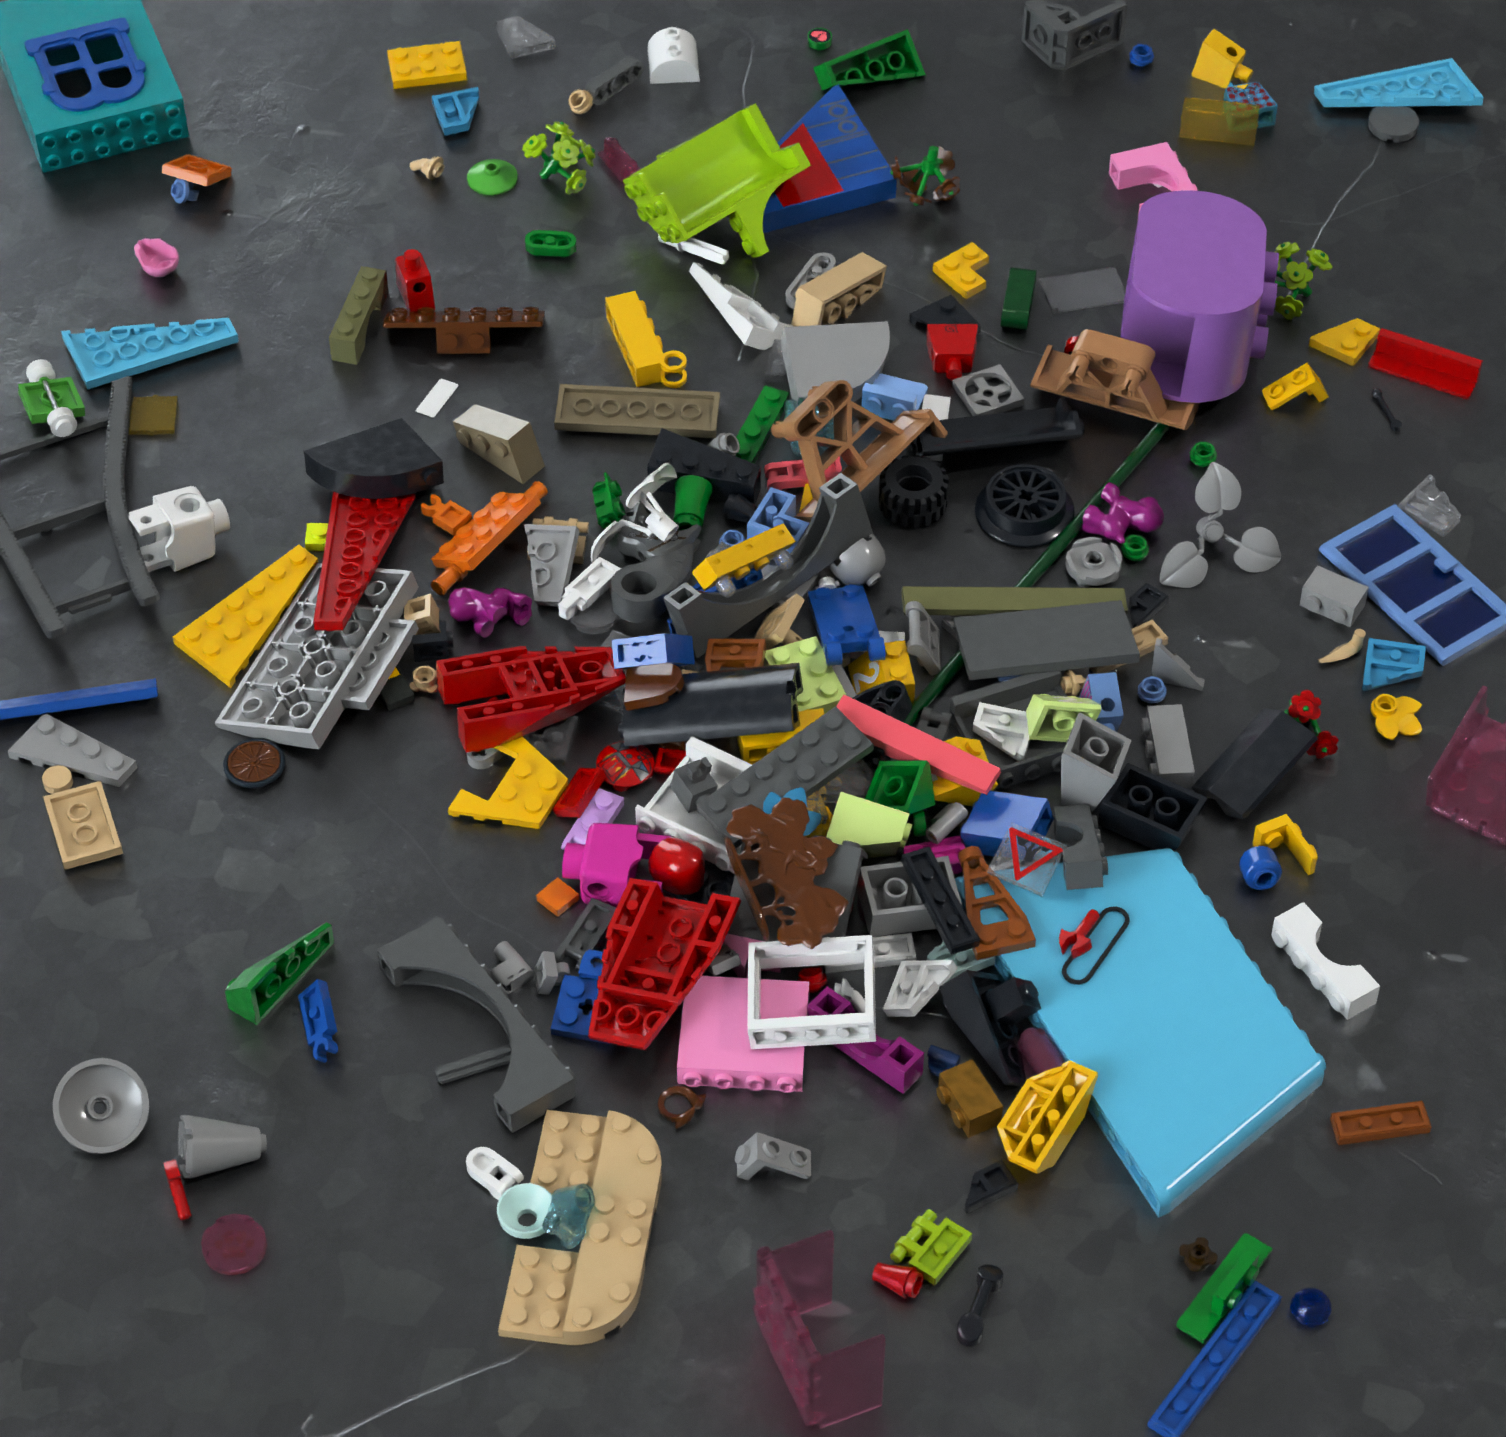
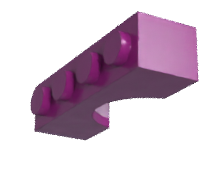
[807,986,924,1094]

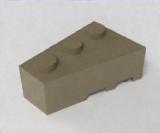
[453,404,545,484]

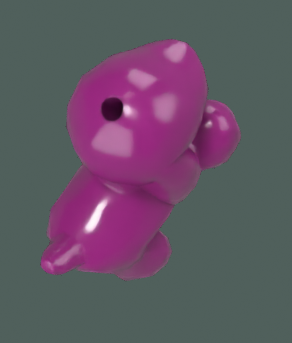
[1082,482,1164,544]
[448,587,532,638]

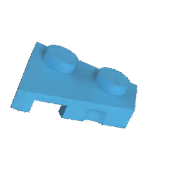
[432,87,479,135]

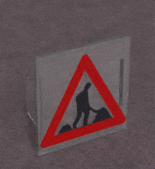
[987,822,1067,896]

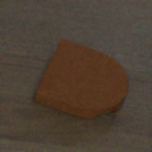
[624,663,684,711]

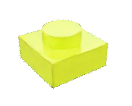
[305,523,328,551]

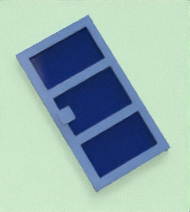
[1319,504,1506,666]

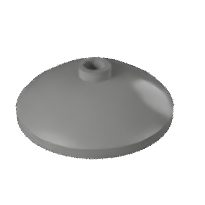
[52,1058,149,1154]

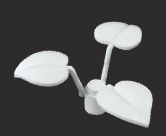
[591,463,679,563]

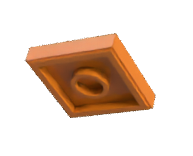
[162,154,232,187]

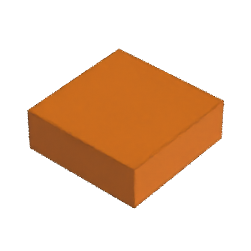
[536,877,579,917]

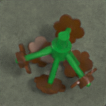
[890,146,960,206]

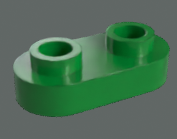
[525,230,577,257]

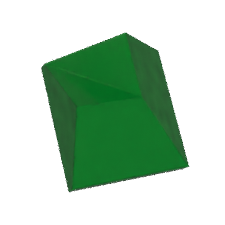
[865,761,935,814]

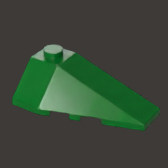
[225,922,334,1025]

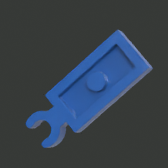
[298,979,338,1063]

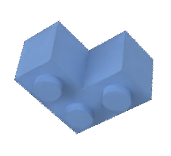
[747,487,810,560]

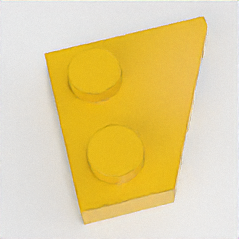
[1309,318,1380,366]

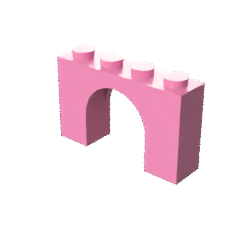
[1109,142,1198,222]

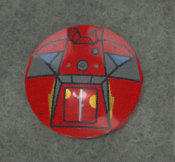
[596,741,655,792]

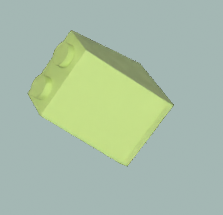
[826,792,912,858]

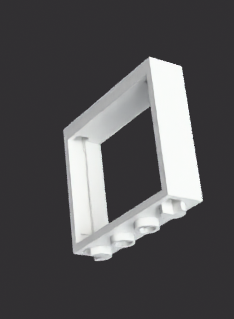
[747,935,876,1049]

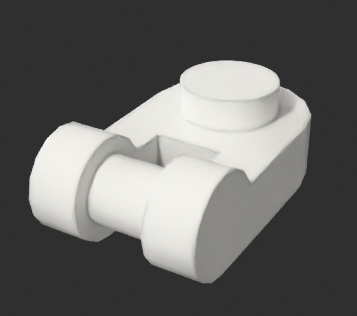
[466,1147,524,1200]

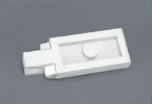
[558,557,621,621]

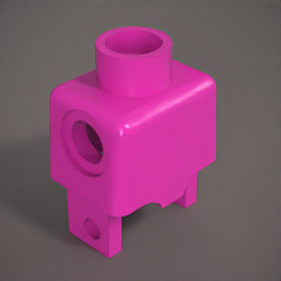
[562,823,671,908]

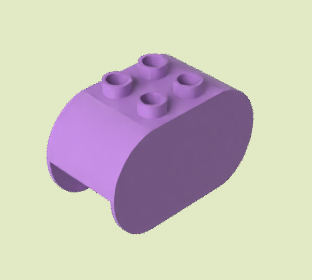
[1120,190,1279,403]

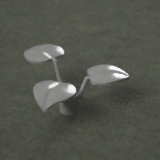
[1159,462,1282,588]

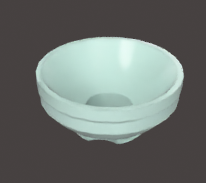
[497,1183,556,1239]

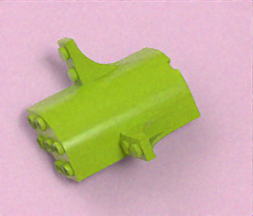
[623,103,811,258]

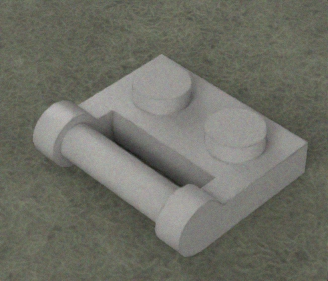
[905,601,941,676]

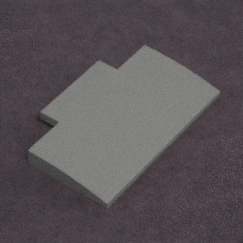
[215,563,419,750]

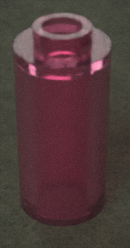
[1017,1028,1065,1075]

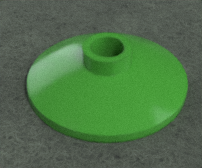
[467,159,518,195]

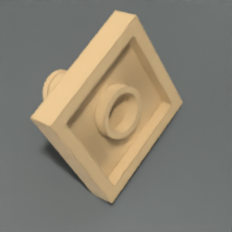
[753,593,805,650]

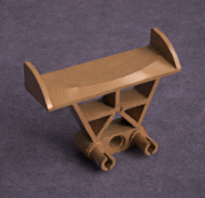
[1030,329,1200,430]
[771,380,948,523]

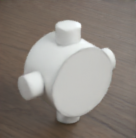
[815,576,840,589]

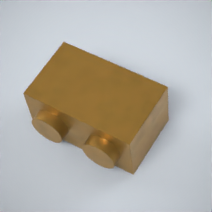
[936,1059,1003,1138]

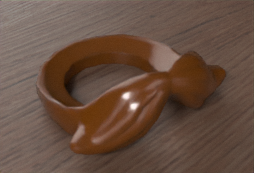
[658,1086,706,1128]

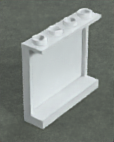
[635,736,752,874]

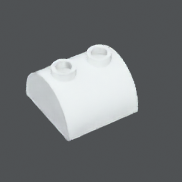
[648,27,700,84]

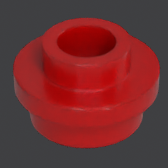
[797,967,828,993]

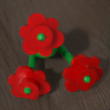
[1284,689,1339,759]

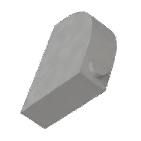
[780,321,890,411]

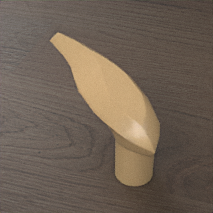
[1318,629,1366,663]

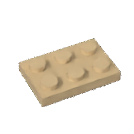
[43,781,123,870]

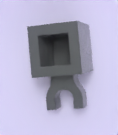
[670,757,718,813]

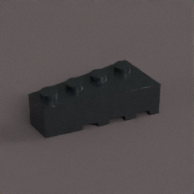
[647,428,761,505]

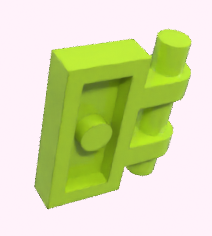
[890,1209,972,1285]

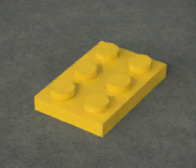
[387,41,467,89]

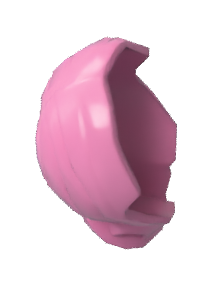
[134,238,179,277]

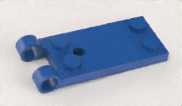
[807,584,886,666]

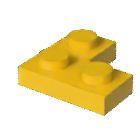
[933,242,989,299]

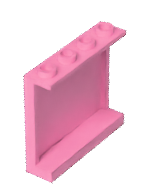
[677,976,809,1093]

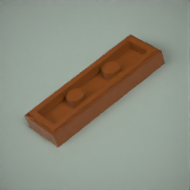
[1330,1100,1432,1145]

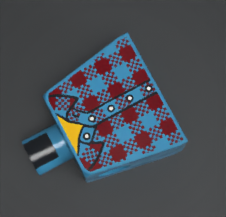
[1223,79,1278,133]

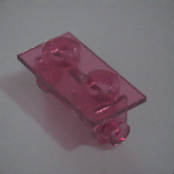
[597,137,640,184]

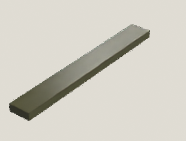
[901,586,1128,616]

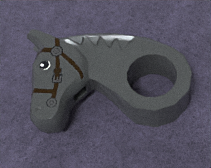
[611,524,702,623]

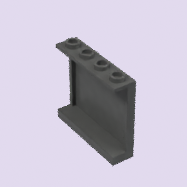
[950,671,1067,791]
[727,835,868,941]

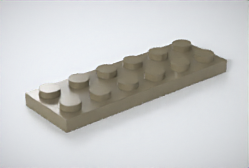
[554,384,720,438]

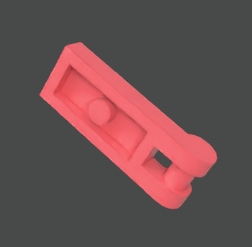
[764,456,842,491]

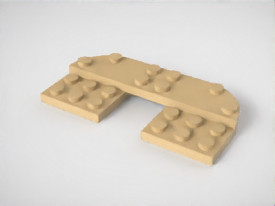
[498,1110,662,1345]

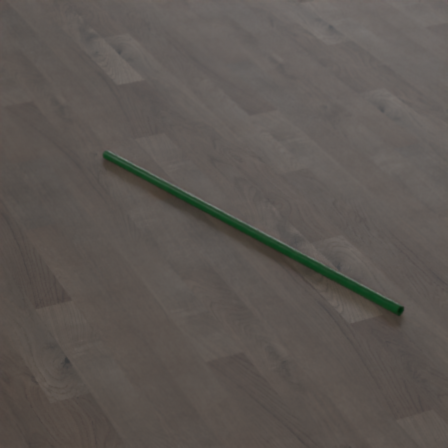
[904,422,1172,726]

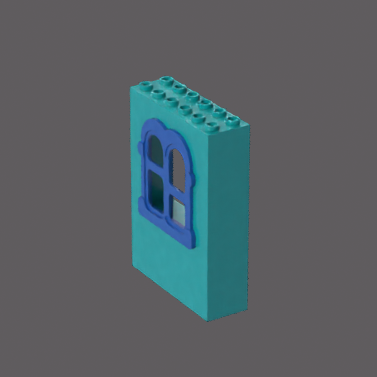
[0,0,189,173]

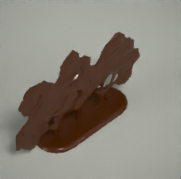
[724,797,848,950]

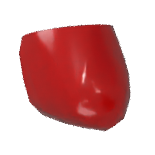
[648,837,705,895]

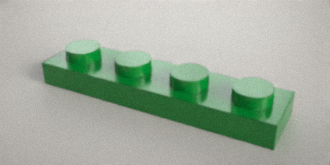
[735,386,790,464]

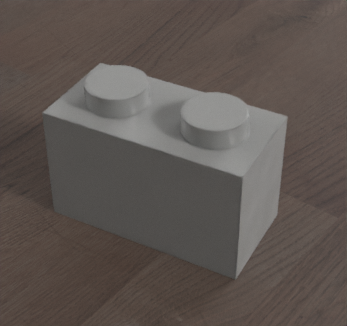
[1299,565,1369,628]

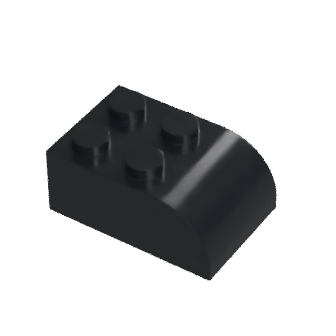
[1098,763,1207,851]

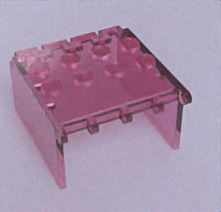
[1426,685,1506,845]
[753,1230,885,1429]

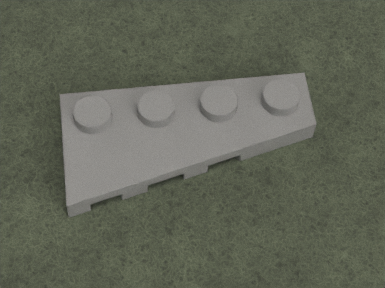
[8,714,137,787]

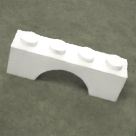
[1271,902,1380,1020]

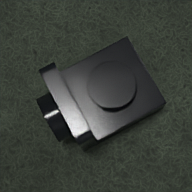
[412,621,454,662]

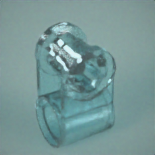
[542,1183,595,1249]

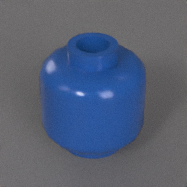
[1239,846,1282,890]

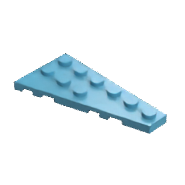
[1314,58,1483,107]
[61,318,239,390]

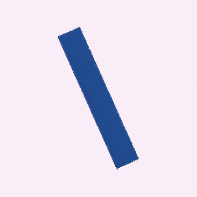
[0,678,158,720]
[1147,1280,1282,1437]

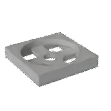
[952,364,1024,416]

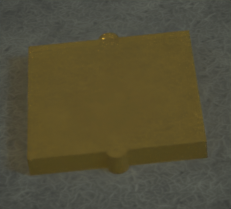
[129,395,178,436]

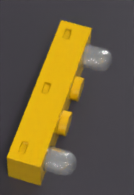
[692,523,796,598]

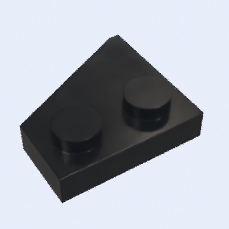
[909,295,981,334]

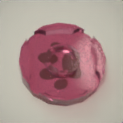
[201,1214,267,1275]

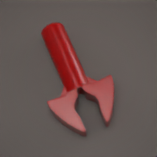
[1059,909,1100,958]
[163,1159,191,1220]

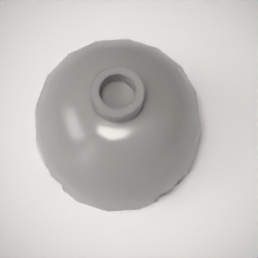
[829,534,886,587]

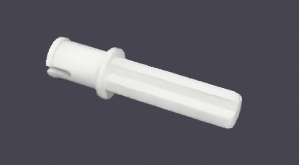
[658,235,729,265]

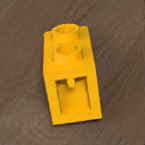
[1262,362,1329,410]
[1252,814,1318,875]

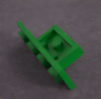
[1176,1233,1273,1344]

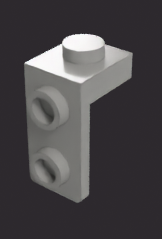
[735,1132,811,1180]

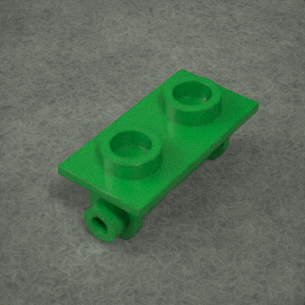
[592,472,626,529]

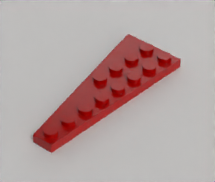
[313,492,416,631]

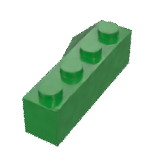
[813,29,925,90]

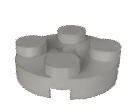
[1065,537,1122,588]

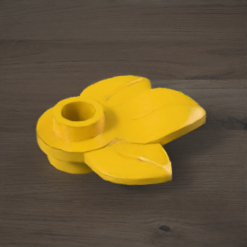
[1370,694,1422,740]

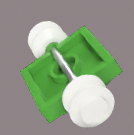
[18,359,85,437]

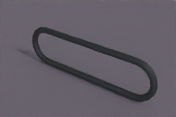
[1062,907,1130,984]

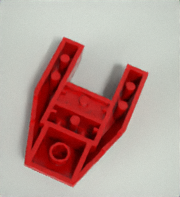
[436,646,626,752]

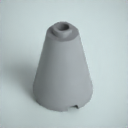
[178,1115,267,1179]

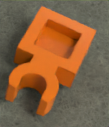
[421,494,472,536]

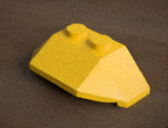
[997,1061,1098,1174]

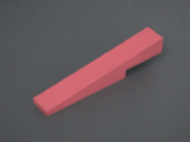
[836,695,1001,795]

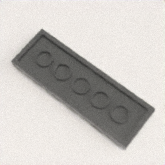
[697,706,874,849]

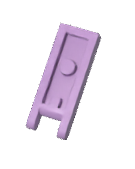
[561,788,624,850]

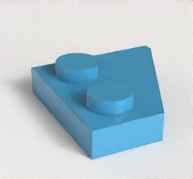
[1362,638,1426,691]

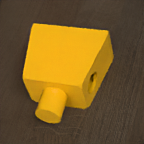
[1191,28,1254,88]

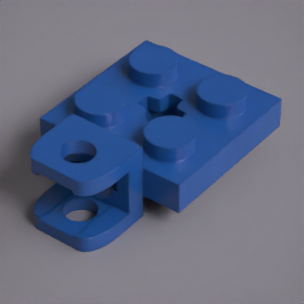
[550,949,612,1045]

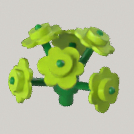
[522,121,596,195]
[1274,242,1332,319]

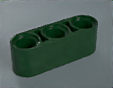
[1001,267,1037,330]

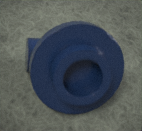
[927,1045,961,1077]

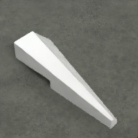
[689,262,794,351]

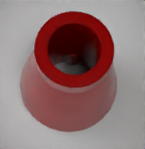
[872,1262,923,1299]

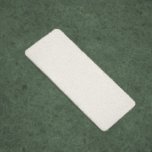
[416,379,458,418]

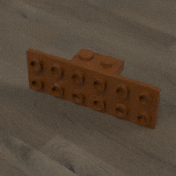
[383,307,545,354]

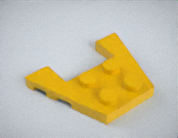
[448,736,568,829]

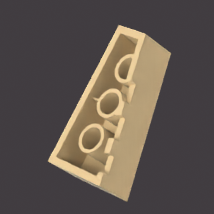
[791,252,887,327]

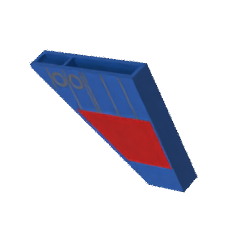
[763,85,897,233]

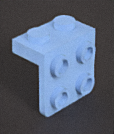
[862,374,928,421]

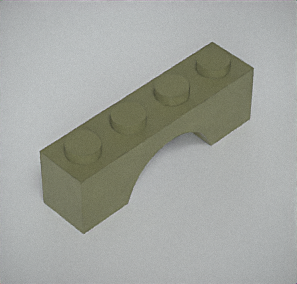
[329,266,389,365]

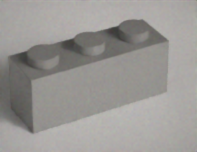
[1141,704,1195,790]

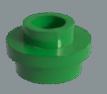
[1189,442,1217,467]
[1121,535,1149,561]

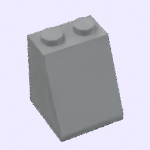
[1061,712,1132,814]

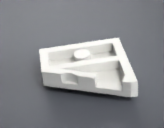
[973,702,1030,762]
[883,960,958,1017]

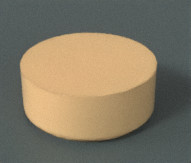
[42,765,73,794]

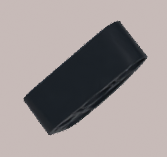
[853,680,912,762]

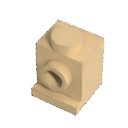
[404,593,441,635]

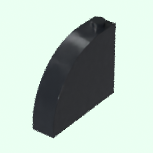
[304,418,444,499]

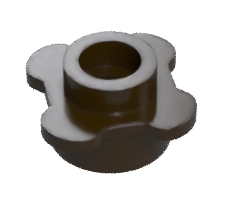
[1179,1237,1218,1272]

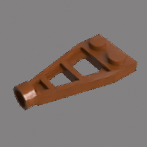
[705,639,767,738]
[958,846,1036,960]

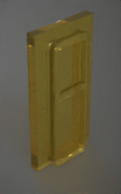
[1179,97,1260,145]

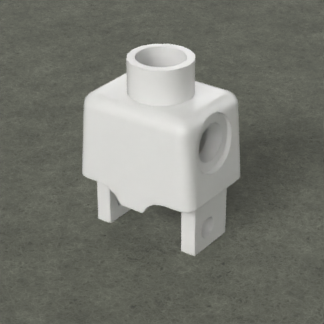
[129,486,230,572]

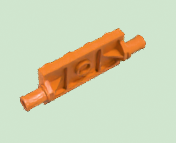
[431,481,548,595]

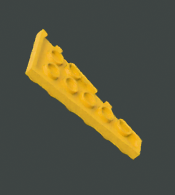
[173,545,318,688]

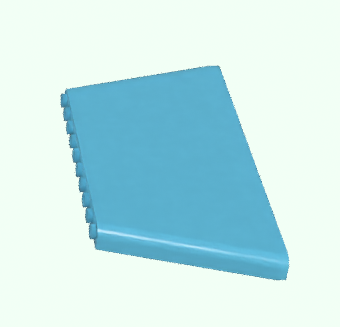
[955,848,1326,1217]

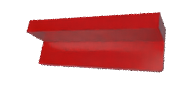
[1368,328,1483,399]

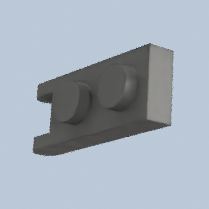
[555,898,616,972]

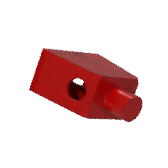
[395,249,435,312]
[926,324,978,380]

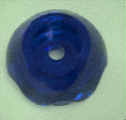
[1290,1287,1332,1327]

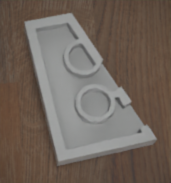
[524,524,580,607]

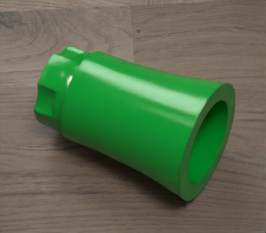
[673,475,713,532]

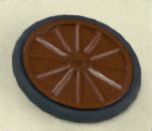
[223,738,285,788]

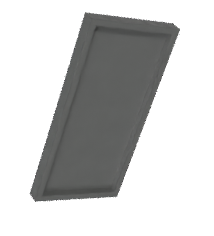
[954,600,1140,680]

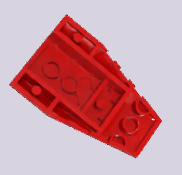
[588,878,741,1050]

